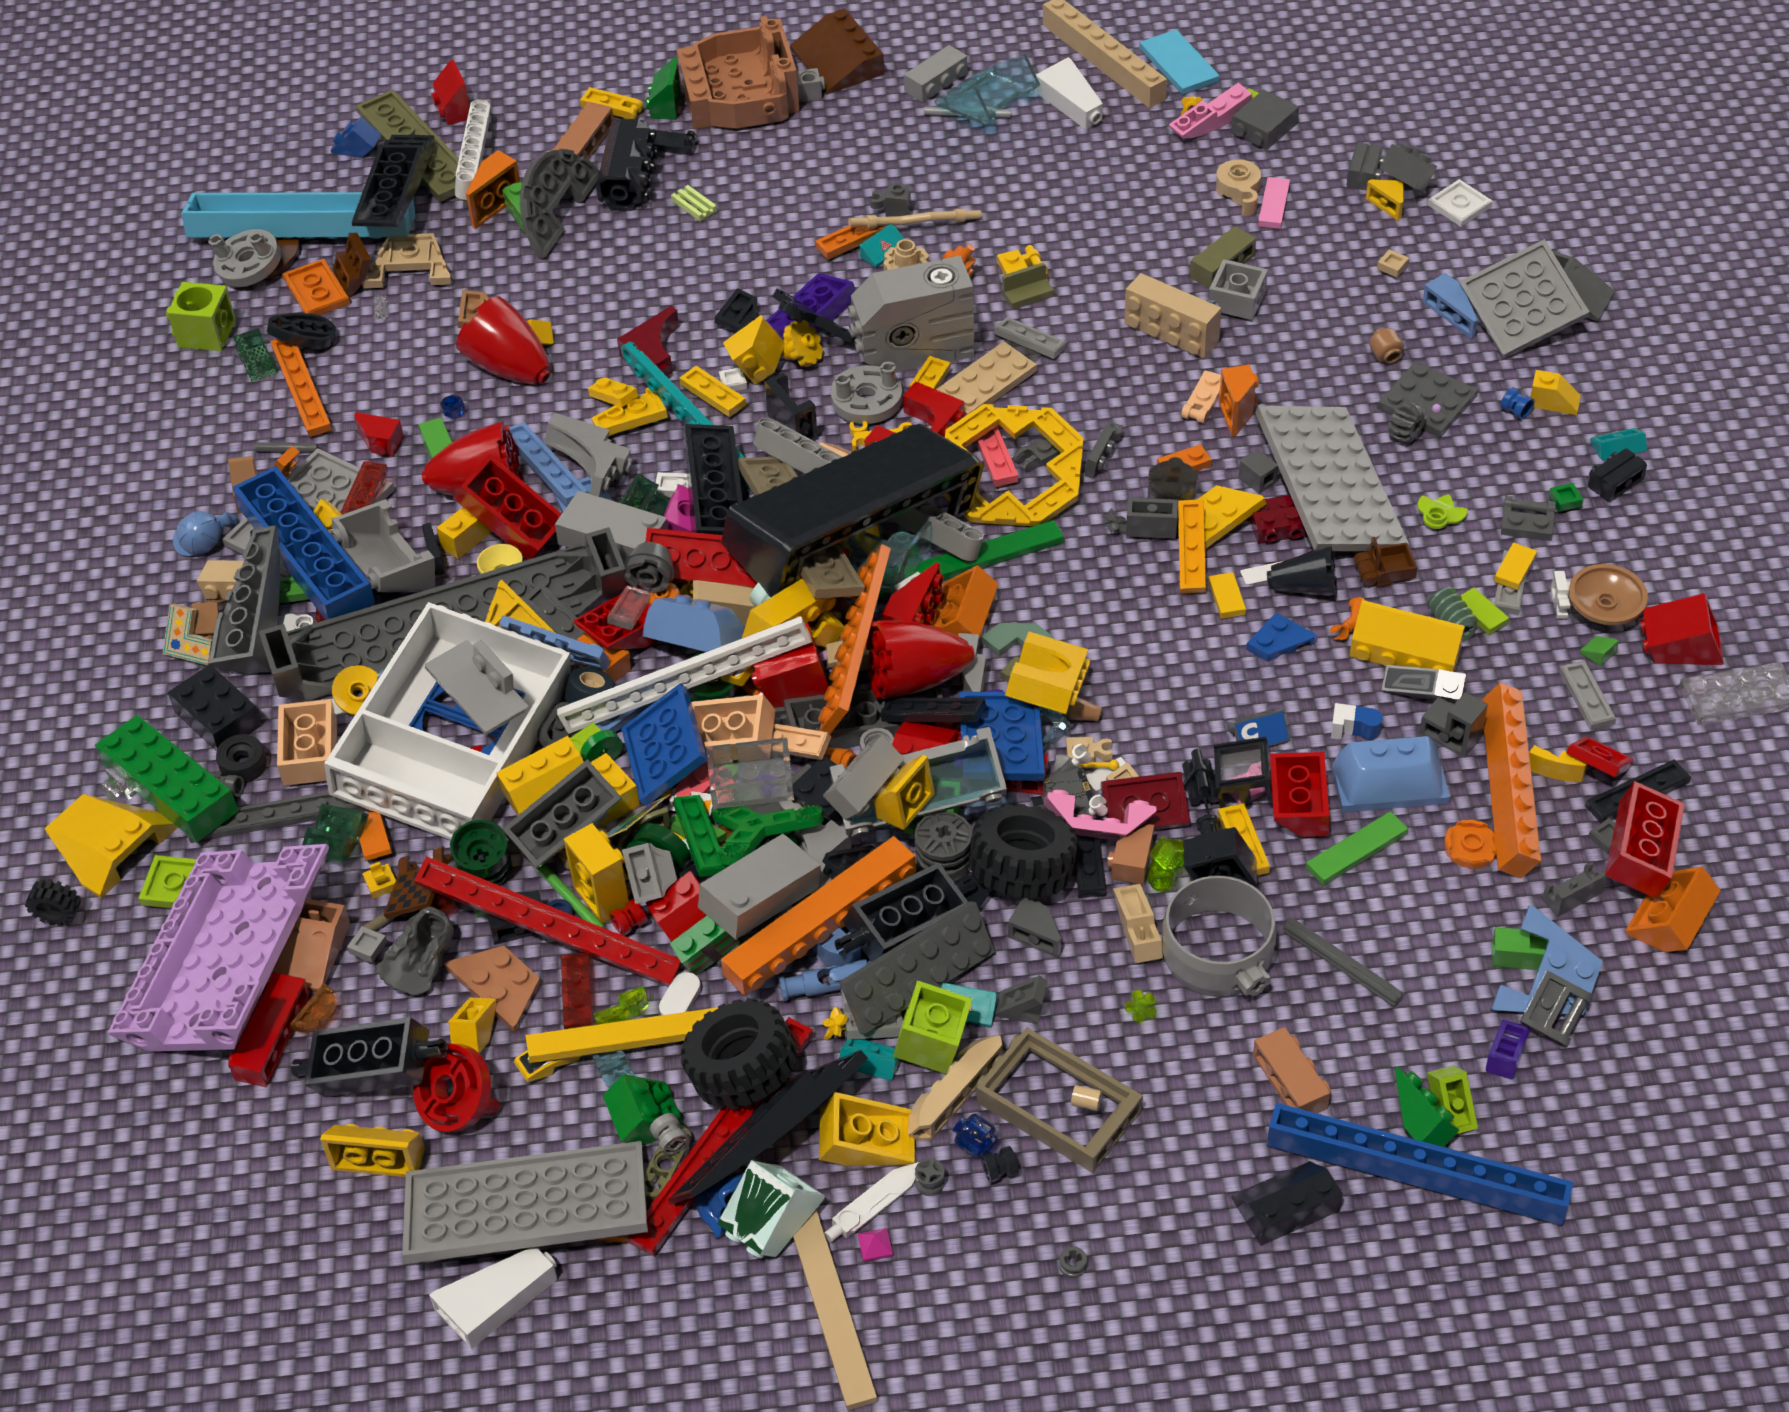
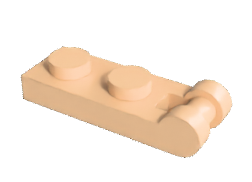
[1181,371,1221,424]

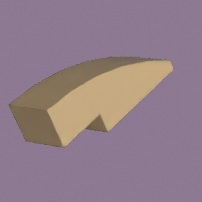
[1113,884,1163,963]

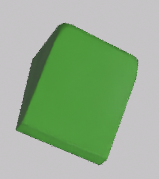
[1580,636,1619,666]

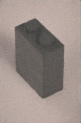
[1231,89,1299,150]

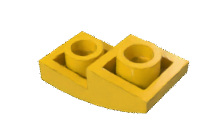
[1529,745,1588,782]

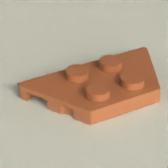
[444,946,541,1033]

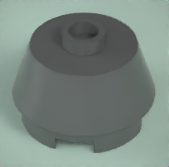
[624,542,674,593]

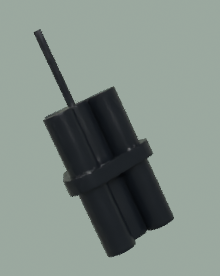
[1182,749,1218,815]

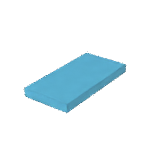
[1139,29,1220,95]

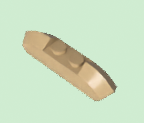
[908,1034,1002,1142]

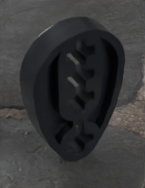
[267,313,336,349]

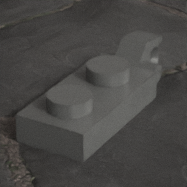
[1084,421,1123,479]

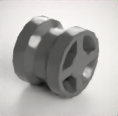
[915,1158,945,1196]

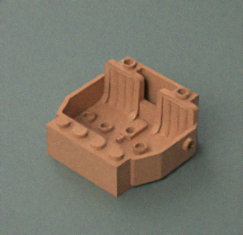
[677,16,799,129]

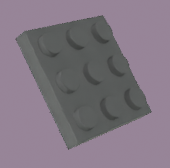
[1378,361,1478,438]

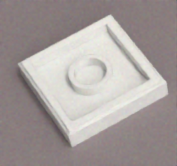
[1428,179,1493,227]

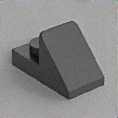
[995,975,1047,1024]

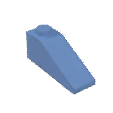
[1422,273,1478,339]

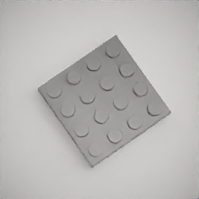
[1459,239,1590,359]

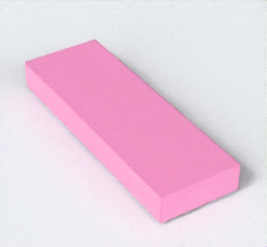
[1258,177,1290,229]

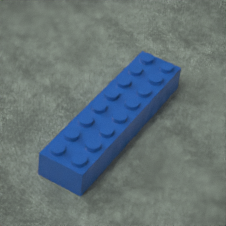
[232,466,375,620]

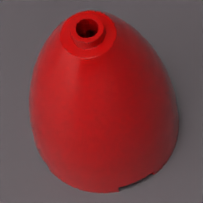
[456,296,550,385]
[421,421,524,496]
[866,620,974,699]

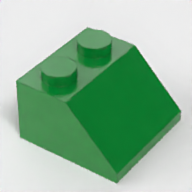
[646,58,682,120]

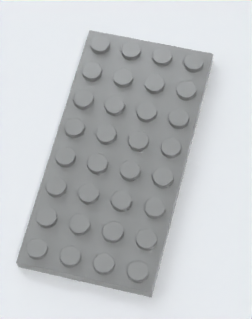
[1255,405,1409,551]
[402,1141,648,1264]

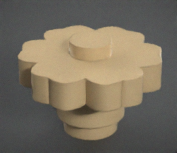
[883,239,929,271]

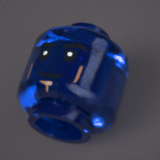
[952,1113,998,1158]

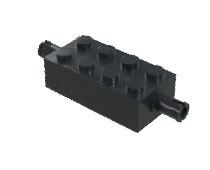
[835,862,976,962]
[291,1017,448,1097]

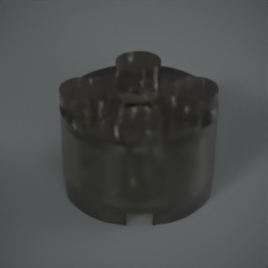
[1147,457,1198,516]

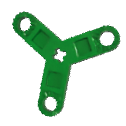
[712,801,824,865]

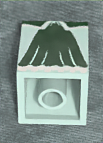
[717,1160,825,1258]

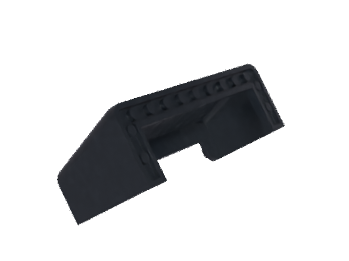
[721,424,984,597]

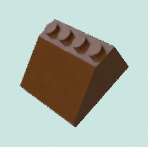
[790,9,884,95]

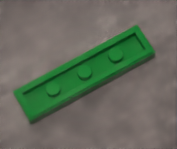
[673,795,727,877]

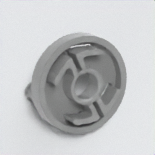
[208,229,281,287]
[831,361,902,424]

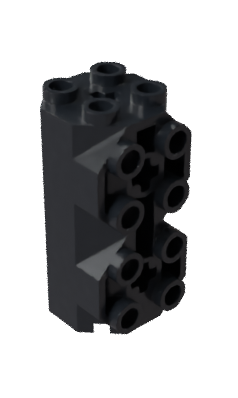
[596,119,659,211]

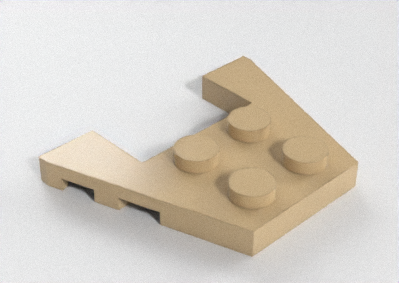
[362,233,452,288]

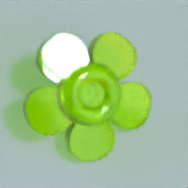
[1125,990,1156,1023]

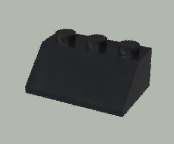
[1231,1161,1343,1246]

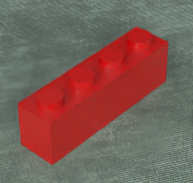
[228,972,311,1087]

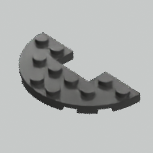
[520,149,599,259]

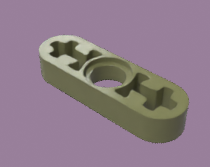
[644,1125,692,1204]

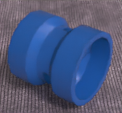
[1500,387,1535,420]

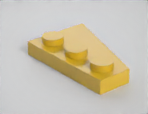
[592,388,668,436]

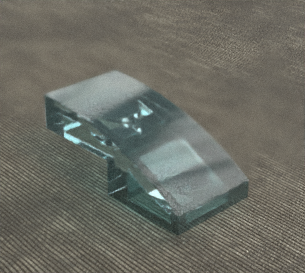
[590,1050,635,1089]

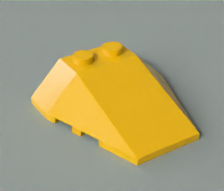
[44,794,178,898]

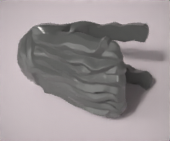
[376,907,454,995]

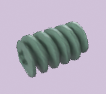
[1426,587,1478,642]

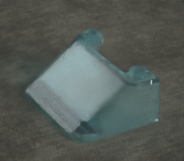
[934,54,1040,125]

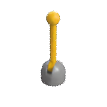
[1054,754,1119,772]

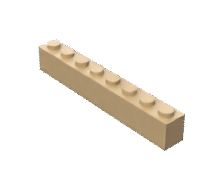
[1043,0,1167,108]

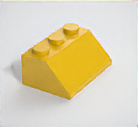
[496,736,584,816]
[320,1124,425,1177]

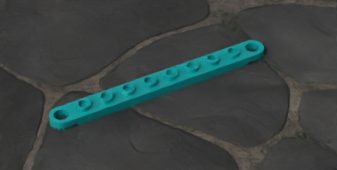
[621,342,753,493]

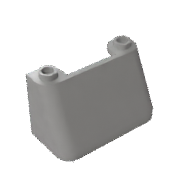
[330,499,435,593]

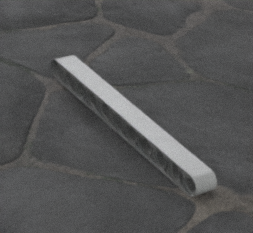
[753,418,984,561]

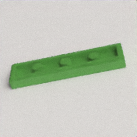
[1306,811,1408,886]

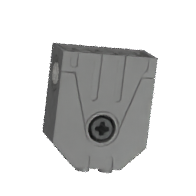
[848,256,974,373]

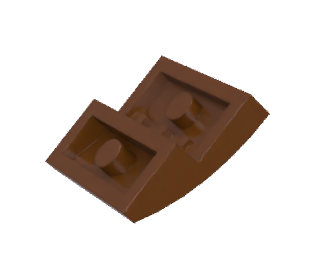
[333,233,371,297]

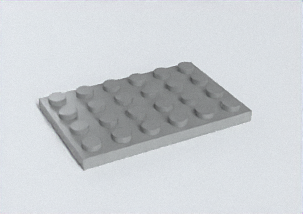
[223,448,394,577]

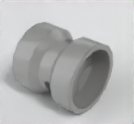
[650,1113,689,1155]

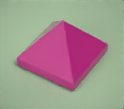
[858,1228,893,1262]

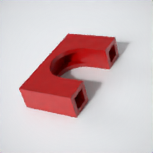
[864,381,966,447]

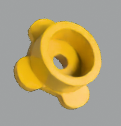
[1181,96,1203,115]

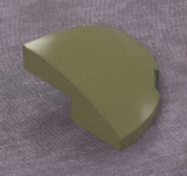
[617,807,670,854]

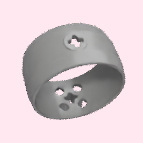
[1162,876,1277,997]

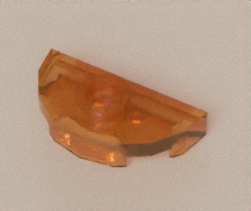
[290,983,337,1033]

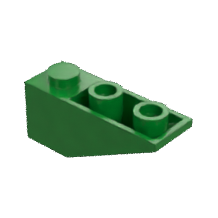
[1395,1067,1459,1147]

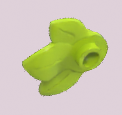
[1417,494,1468,529]

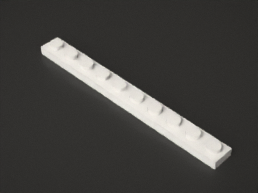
[557,617,812,734]

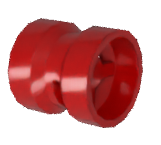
[609,899,648,936]

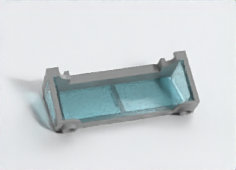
[830,727,1007,837]

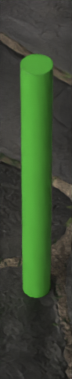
[533,863,606,929]

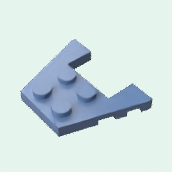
[1491,905,1603,1016]

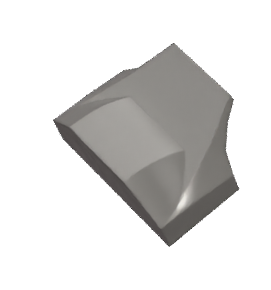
[622,843,677,904]

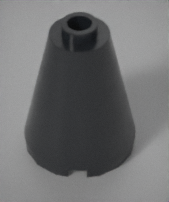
[1267,546,1337,596]

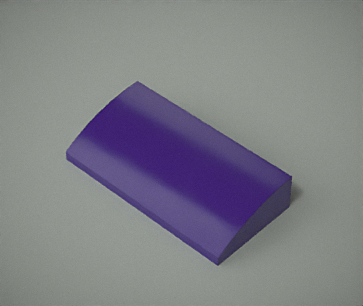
[766,273,856,340]

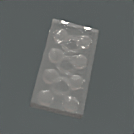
[1679,662,1789,725]

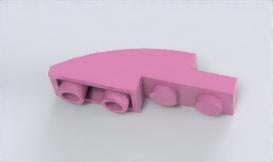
[1169,83,1253,139]

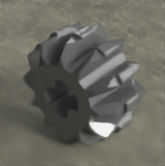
[1388,400,1426,443]

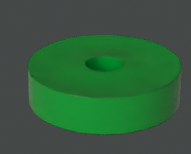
[580,730,622,762]

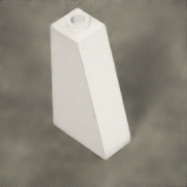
[1035,57,1103,130]
[429,1247,557,1349]

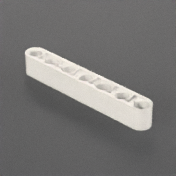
[455,100,490,200]

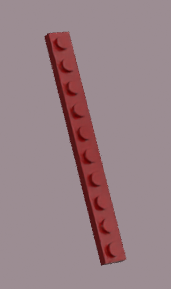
[414,856,682,987]
[627,1017,813,1256]

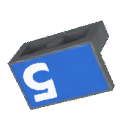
[1226,708,1290,746]

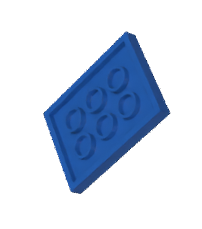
[621,683,707,806]
[959,692,1045,780]

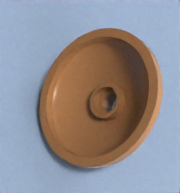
[1569,564,1648,625]

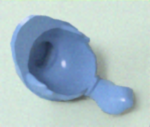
[173,511,238,556]

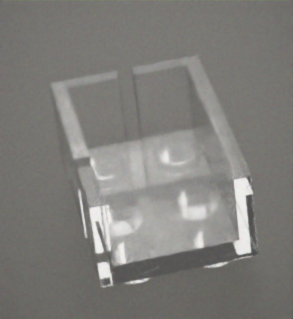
[706,738,794,809]

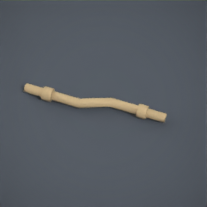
[848,209,982,229]

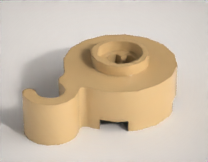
[1216,160,1261,216]

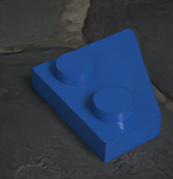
[1246,613,1317,662]

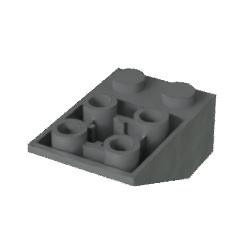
[1552,251,1615,321]

